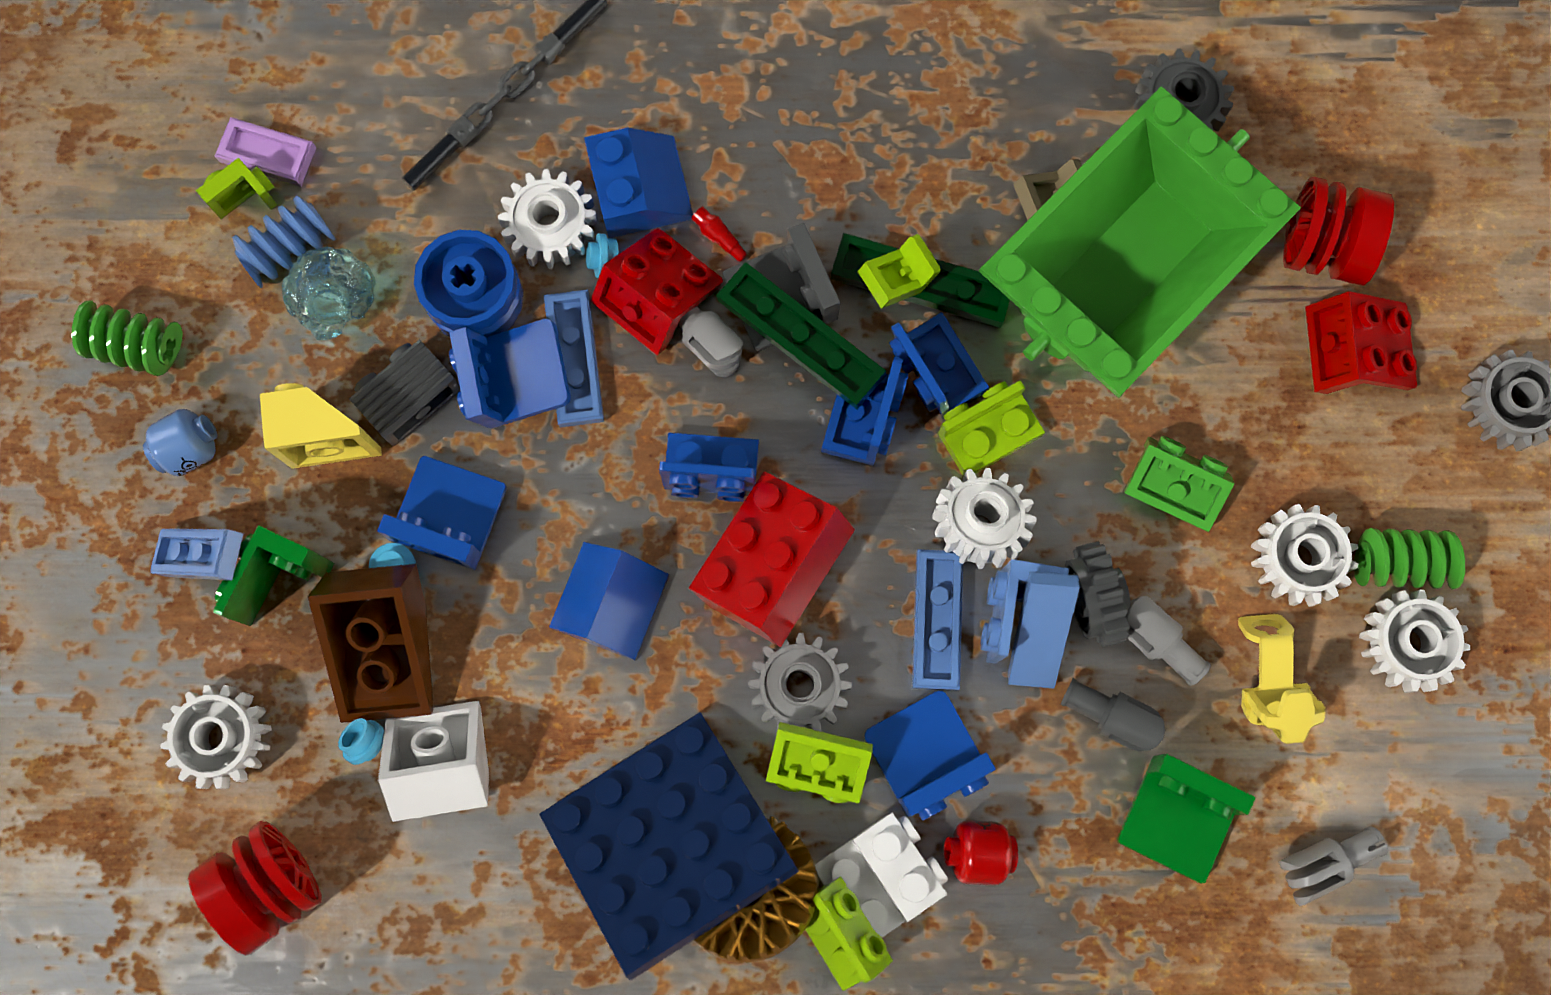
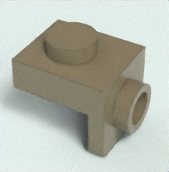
[1013,159,1082,220]

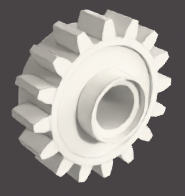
[498,169,598,269]
[932,468,1036,569]
[1251,504,1358,607]
[1359,590,1470,693]
[160,685,272,789]

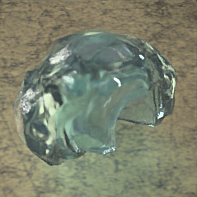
[282,246,376,341]

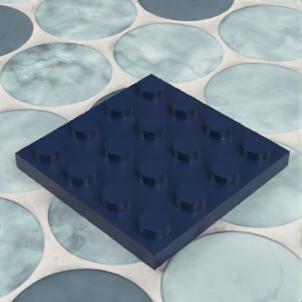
[539,712,799,981]

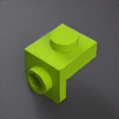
[195,157,278,219]
[858,234,941,309]

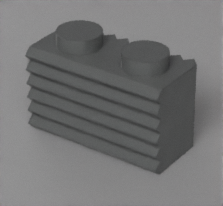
[349,339,460,447]

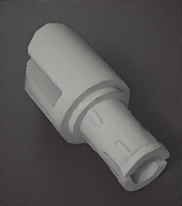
[678,306,743,378]
[1125,596,1211,686]
[1278,826,1388,906]

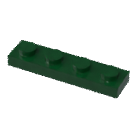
[830,233,1010,328]
[716,262,886,410]

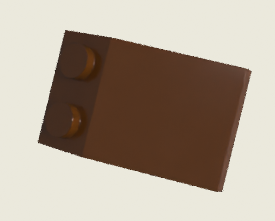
[308,563,434,723]

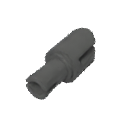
[1060,678,1165,751]

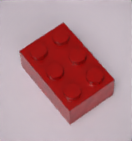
[688,471,855,647]

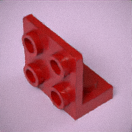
[590,228,723,355]
[1305,291,1417,394]

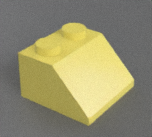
[260,383,382,469]

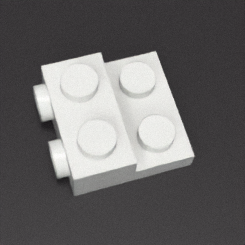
[815,812,948,937]

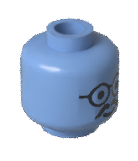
[143,409,218,476]

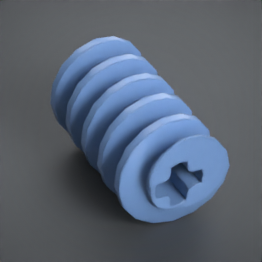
[232,195,336,288]

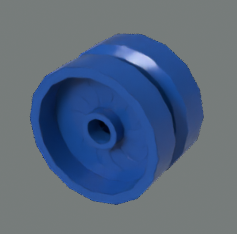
[414,230,524,337]

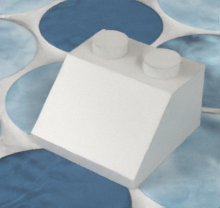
[378,700,489,822]

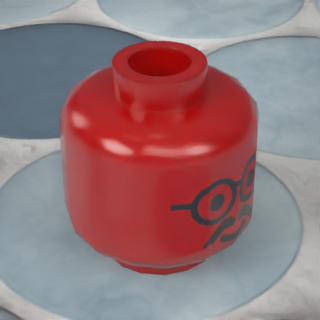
[943,820,1018,885]

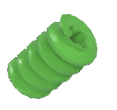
[71,300,183,376]
[1354,528,1465,589]

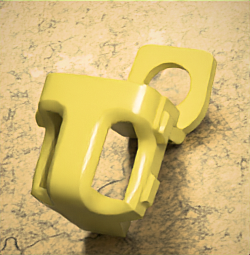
[1238,614,1326,744]

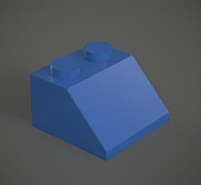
[584,127,693,238]

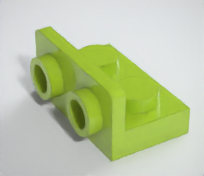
[938,380,1045,477]
[766,722,873,804]
[805,876,893,991]

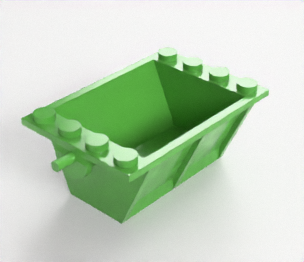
[979,86,1301,398]

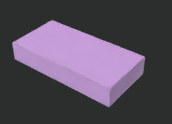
[215,117,316,187]

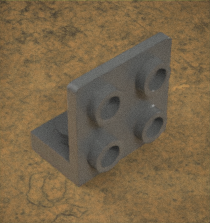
[723,223,840,351]

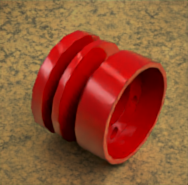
[1283,177,1394,286]
[188,821,322,956]

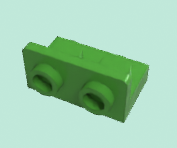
[1124,436,1235,532]

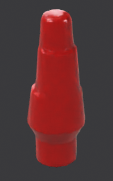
[691,206,747,262]

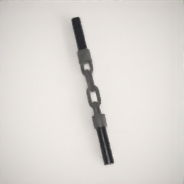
[401,0,608,191]

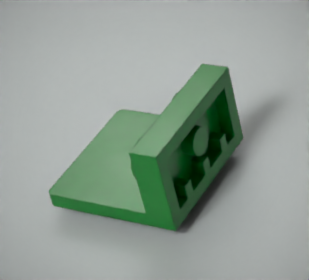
[213,525,335,626]
[1117,754,1256,884]

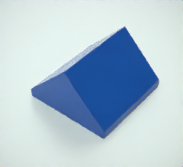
[549,542,669,661]

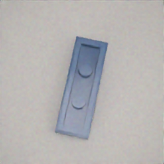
[544,290,604,428]
[150,529,244,581]
[912,549,963,691]
[1007,571,1080,689]

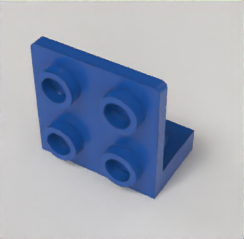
[659,433,759,502]
[377,456,507,570]

